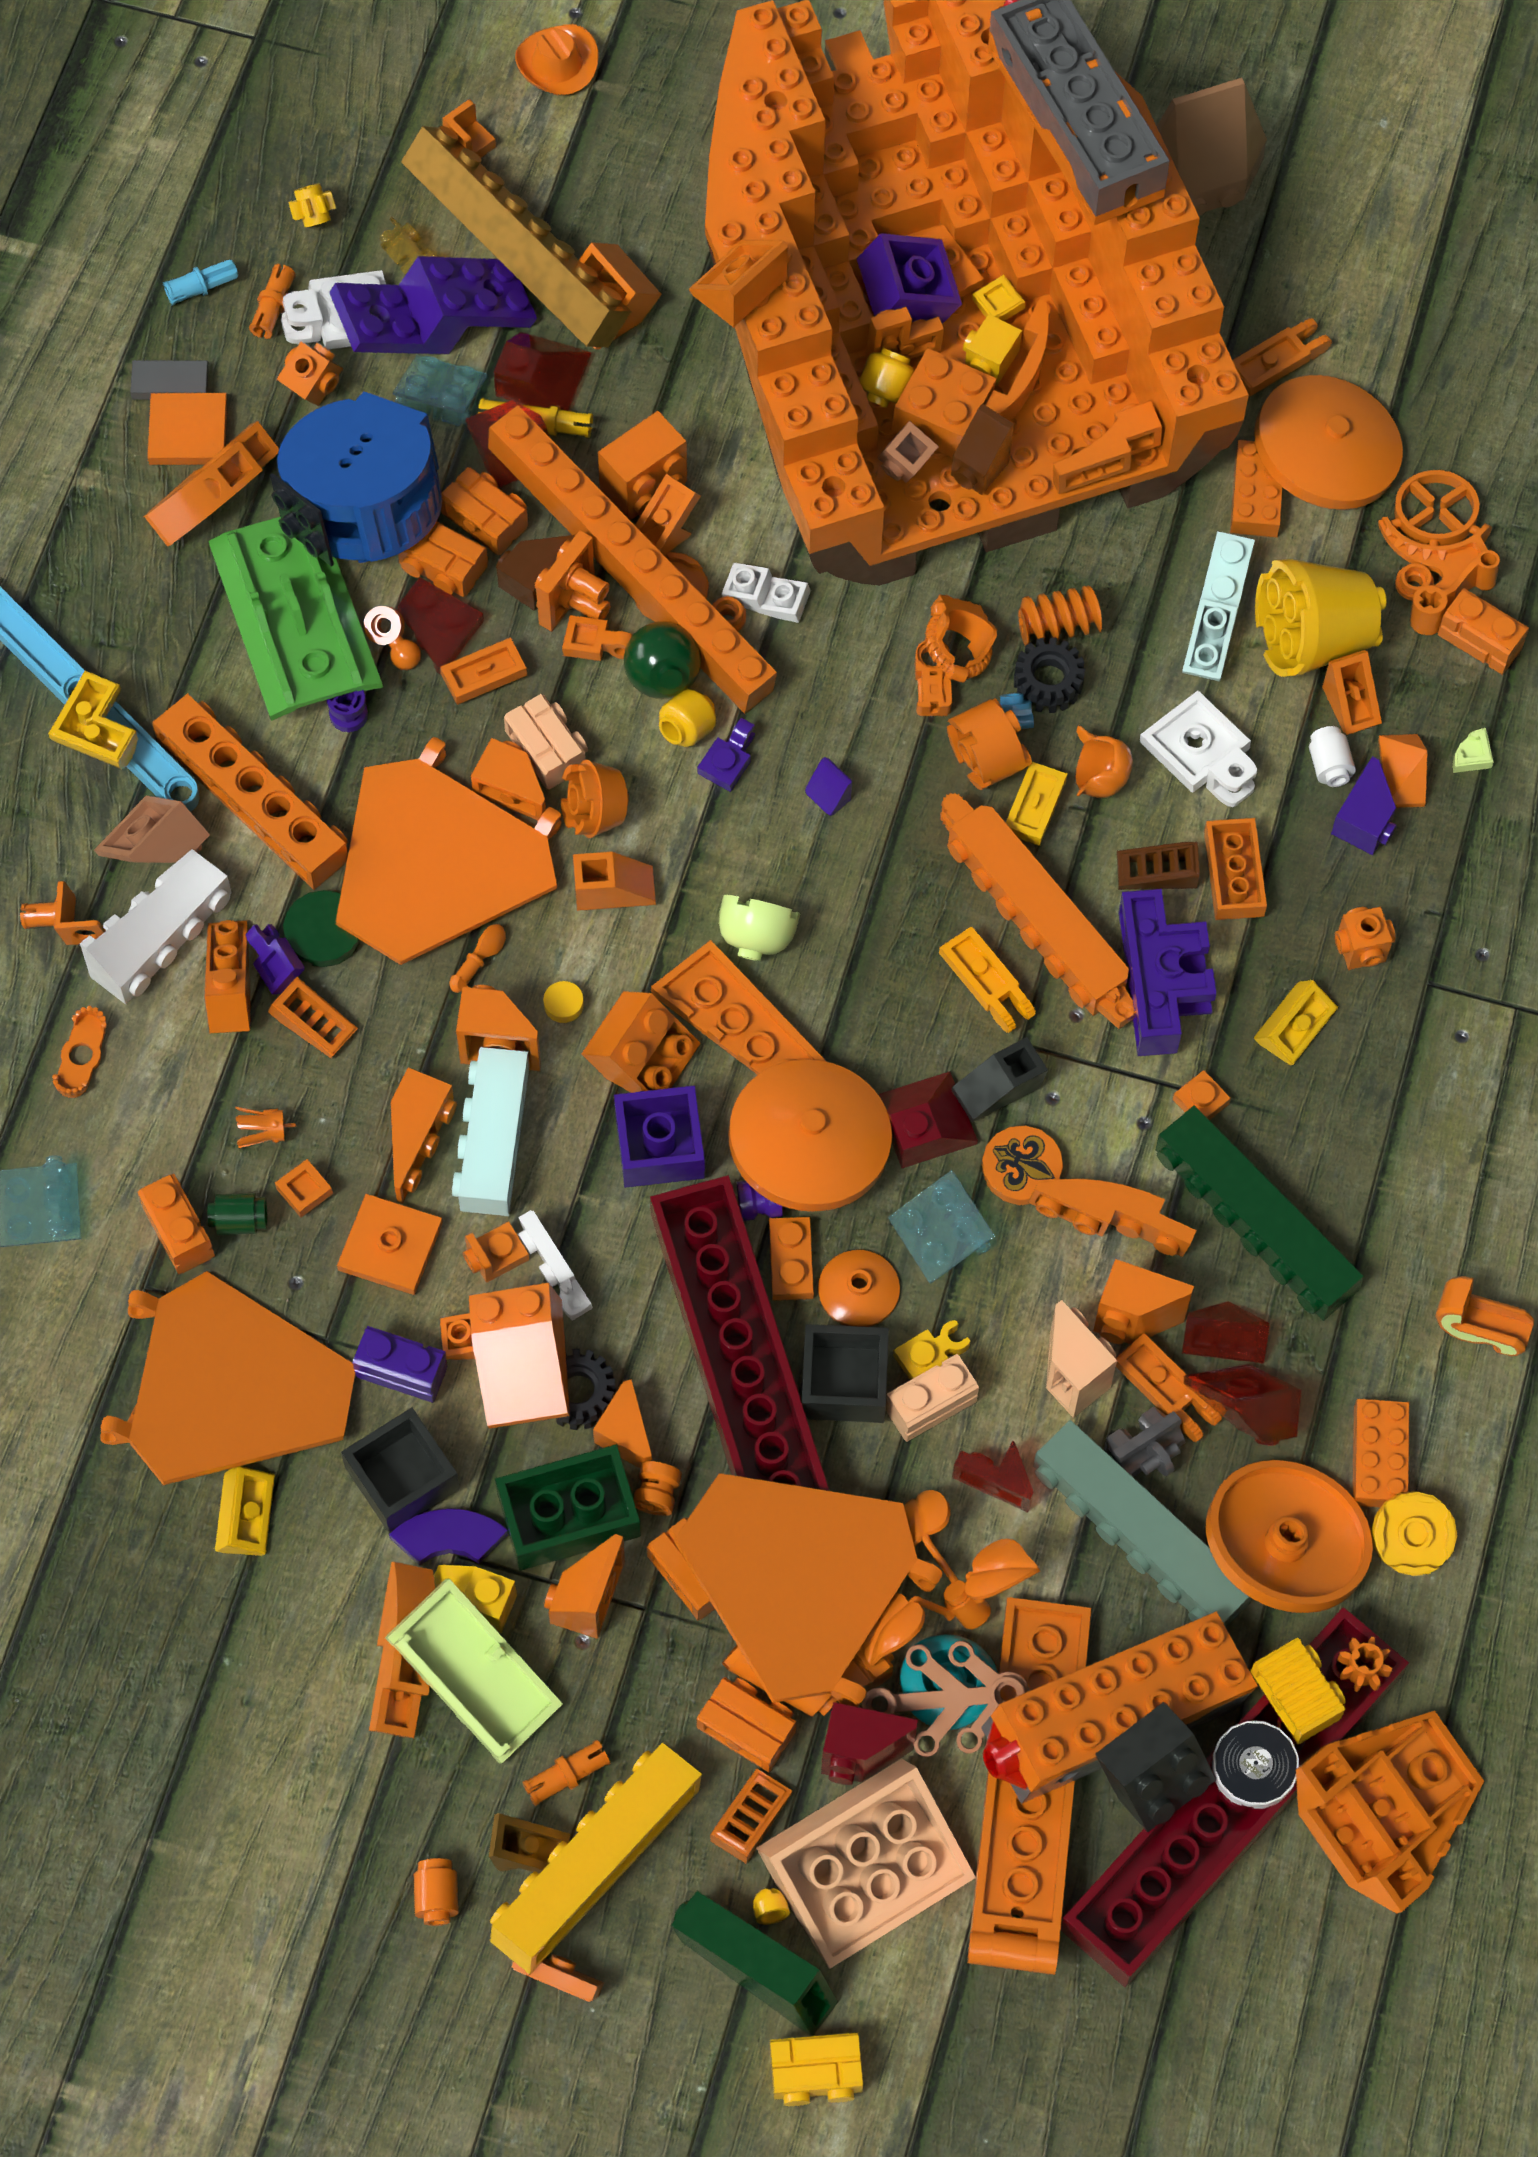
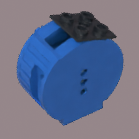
[270,391,442,566]

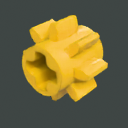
[288,183,337,227]

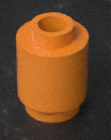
[414,1858,459,1926]

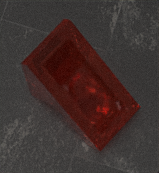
[952,1441,1034,1513]

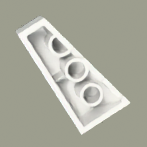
[80,849,232,1004]

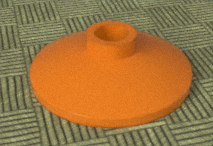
[818,1250,900,1327]

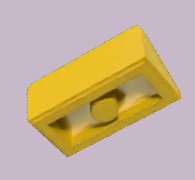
[1254,980,1338,1065]
[215,1466,275,1556]

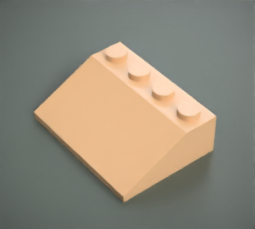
[756,1759,976,1969]

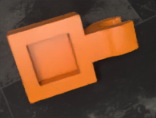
[562,615,632,661]

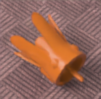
[235,1106,296,1148]

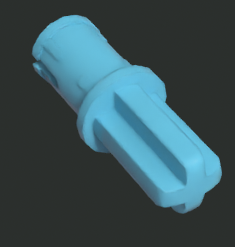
[163,259,238,305]

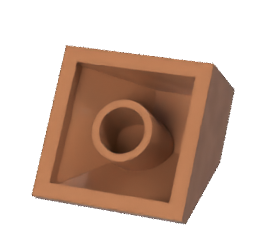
[94,796,210,863]

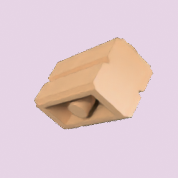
[504,694,588,790]
[885,1354,979,1442]

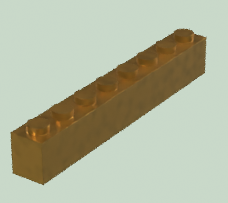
[401,126,631,348]

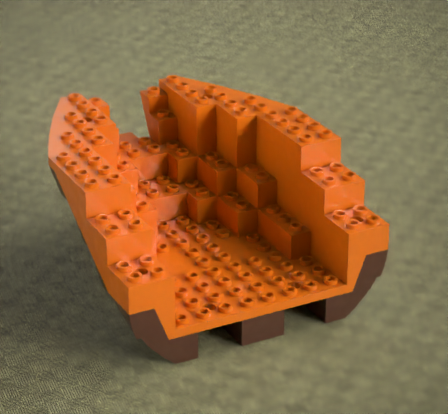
[705,0,1249,586]

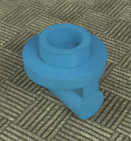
[999,693,1034,729]

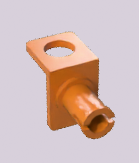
[20,881,106,945]

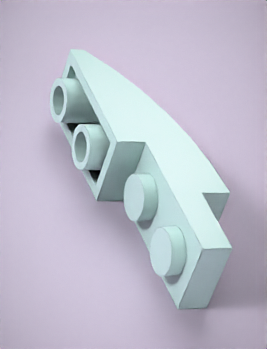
[1182,531,1255,682]

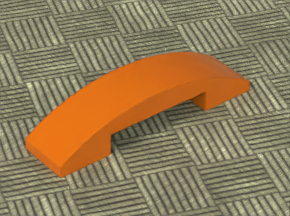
[985,298,1049,421]

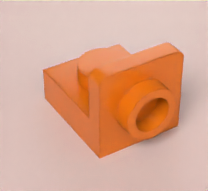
[462,1221,529,1283]

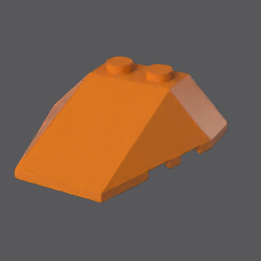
[1296,1710,1484,1914]

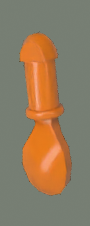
[449,924,506,993]

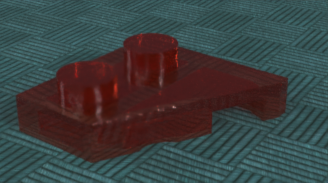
[398,577,484,675]

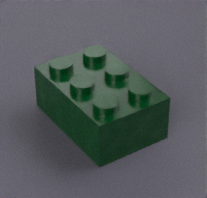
[495,1444,641,1571]

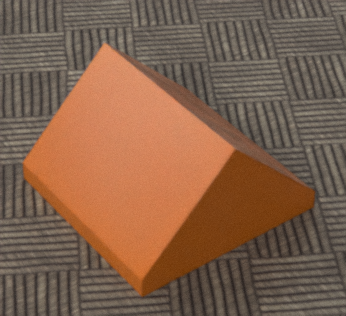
[689,240,788,328]

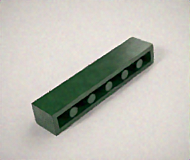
[1155,1105,1364,1321]

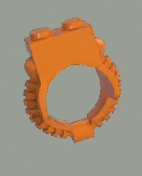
[925,594,997,683]

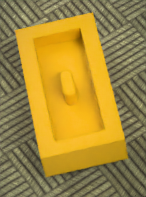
[1006,762,1067,846]

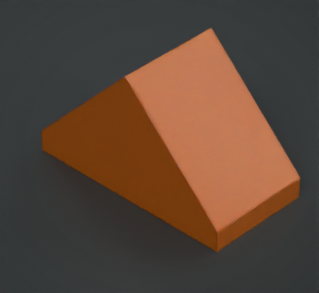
[1322,650,1382,735]
[593,1379,652,1469]

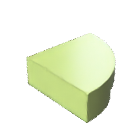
[1453,728,1493,773]

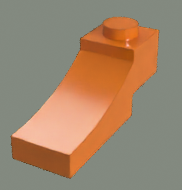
[1053,401,1162,494]

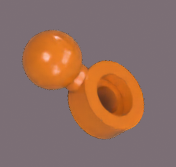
[363,606,421,670]

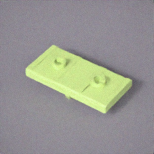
[385,1579,563,1764]

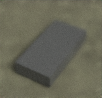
[130,360,209,400]

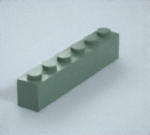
[1033,1420,1252,1627]

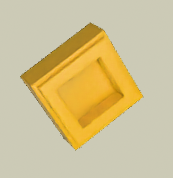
[972,275,1025,321]

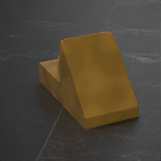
[489,1813,570,1874]

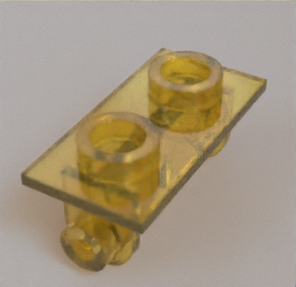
[380,217,438,275]

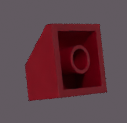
[821,1702,918,1785]

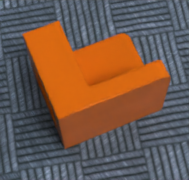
[442,99,496,158]

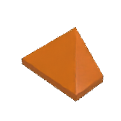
[1378,734,1427,808]

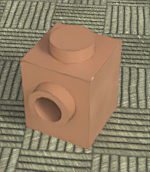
[877,421,939,483]

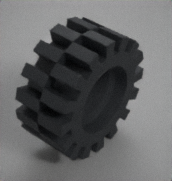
[1014,637,1085,713]
[556,1349,616,1430]

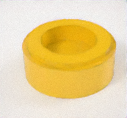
[543,981,584,1023]

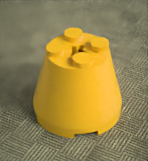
[1255,559,1386,677]

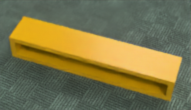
[490,1742,702,1975]

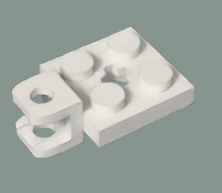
[281,270,386,349]
[1140,691,1257,807]

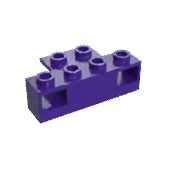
[1118,889,1216,1057]

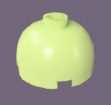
[719,895,800,961]

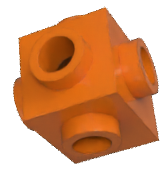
[277,341,343,406]
[1335,907,1395,970]

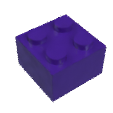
[857,233,962,324]
[614,1085,705,1188]

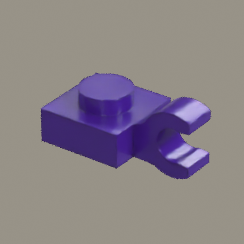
[697,718,755,792]
[245,924,305,994]

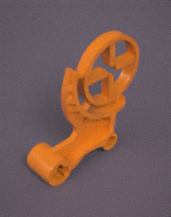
[1378,470,1500,635]

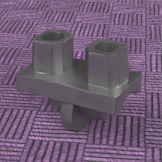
[1107,1407,1186,1477]

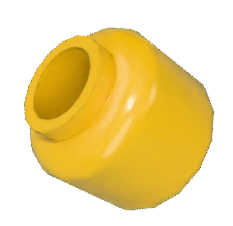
[859,348,914,408]
[659,689,716,747]

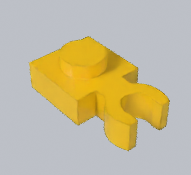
[893,1320,970,1380]

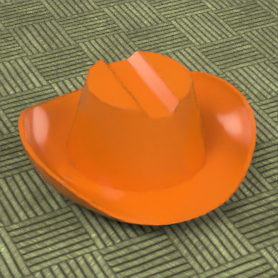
[515,24,598,95]

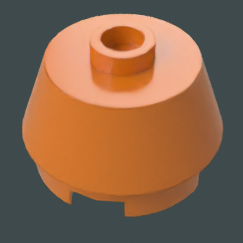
[561,760,629,838]

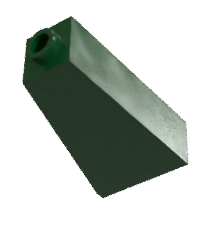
[671,1891,838,2036]

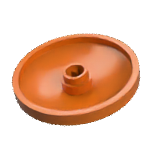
[1254,375,1403,509]
[728,1059,892,1211]
[1206,1460,1373,1613]

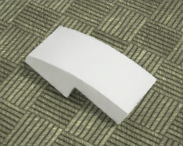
[721,563,811,623]

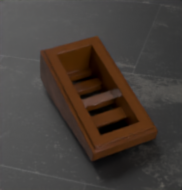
[1116,842,1200,890]

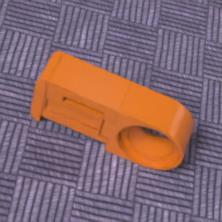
[915,640,952,716]

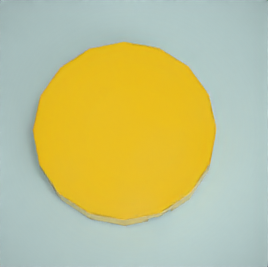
[1371,1491,1457,1576]

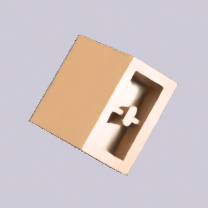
[1046,1300,1117,1418]

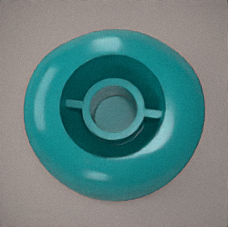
[900,1634,998,1730]

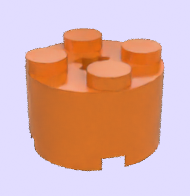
[947,698,1032,790]

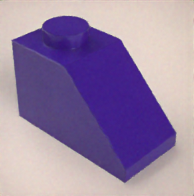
[1331,756,1397,855]

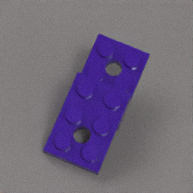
[329,256,537,354]

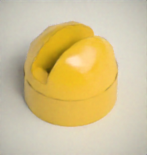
[753,1888,790,1925]

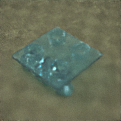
[393,355,487,427]
[0,1155,81,1247]
[888,1170,995,1284]

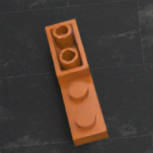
[144,421,279,546]
[1028,1179,1197,1257]
[369,1562,435,1738]

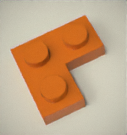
[865,307,944,362]

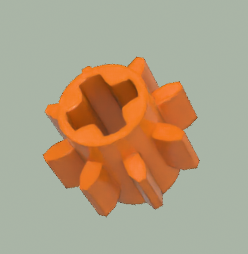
[1337,1637,1392,1692]

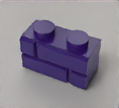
[353,1326,448,1403]

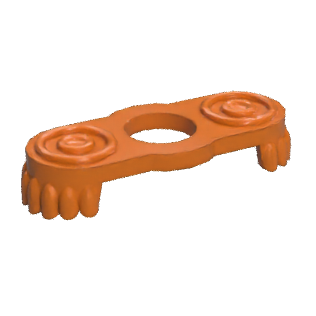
[52,1006,107,1098]

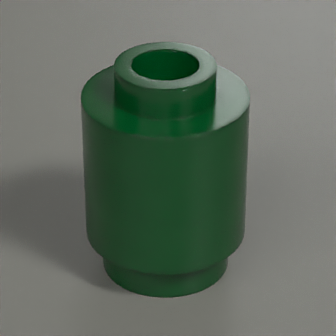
[207,1193,267,1235]

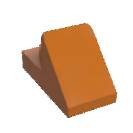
[635,474,701,555]

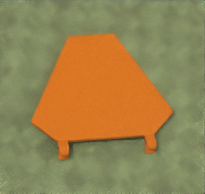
[336,737,561,965]
[100,1271,355,1485]
[673,1473,943,1707]

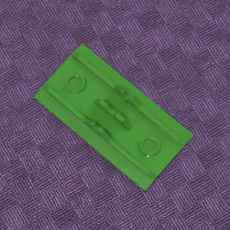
[208,517,383,721]

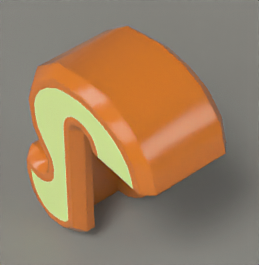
[1435,1276,1535,1356]

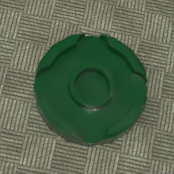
[283,890,360,967]

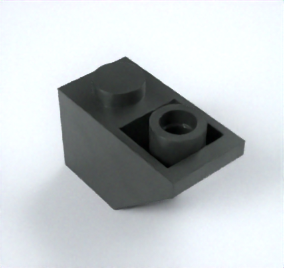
[951,1037,1048,1123]

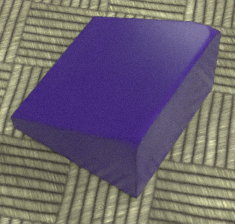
[805,757,852,816]

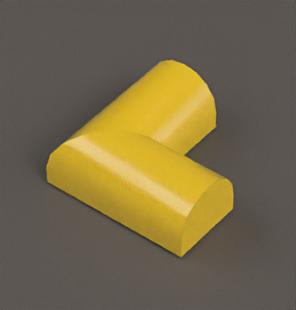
[48,671,138,769]

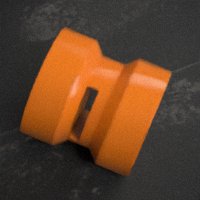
[633,1461,682,1516]

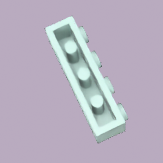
[452,1047,529,1216]

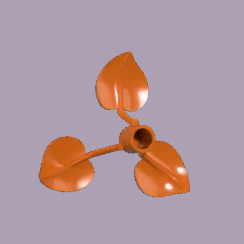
[862,1490,1040,1667]

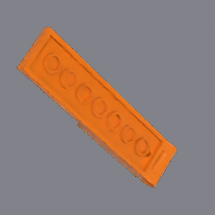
[967,1597,1091,1975]

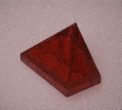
[1182,1301,1270,1364]

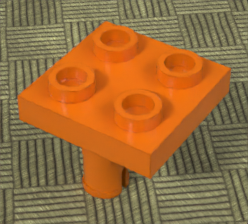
[535,530,611,632]

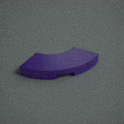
[389,1509,508,1566]

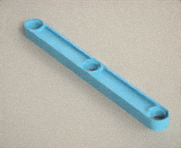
[0,587,200,811]

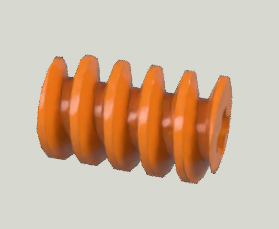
[1018,585,1102,646]

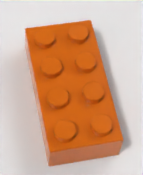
[1230,440,1282,538]
[1204,818,1267,920]
[1353,1399,1409,1508]

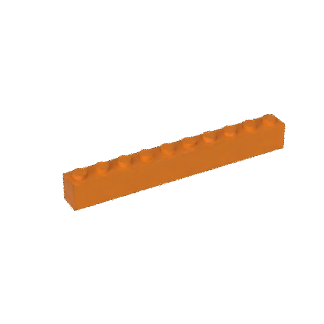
[488,405,777,714]

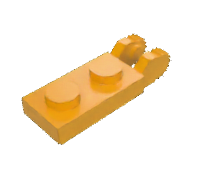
[939,927,1036,1033]

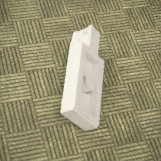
[518,1210,593,1321]

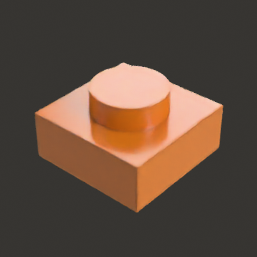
[1173,1070,1231,1120]
[275,1159,333,1218]

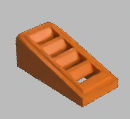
[268,977,358,1059]
[710,1768,793,1864]

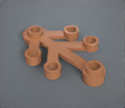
[862,1640,1029,1757]

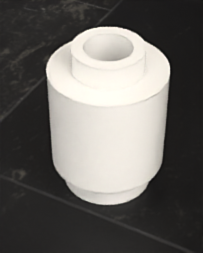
[1309,726,1356,787]

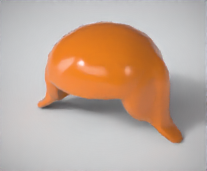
[1076,726,1133,798]

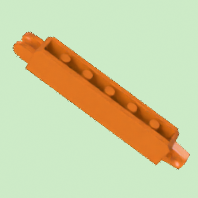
[940,793,1136,1029]

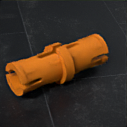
[249,264,296,339]
[522,1740,611,1806]

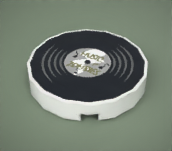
[1212,1721,1299,1809]

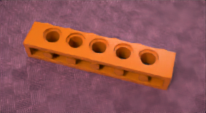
[152,693,348,890]

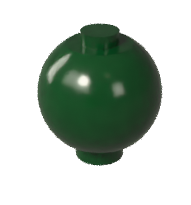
[624,621,701,699]

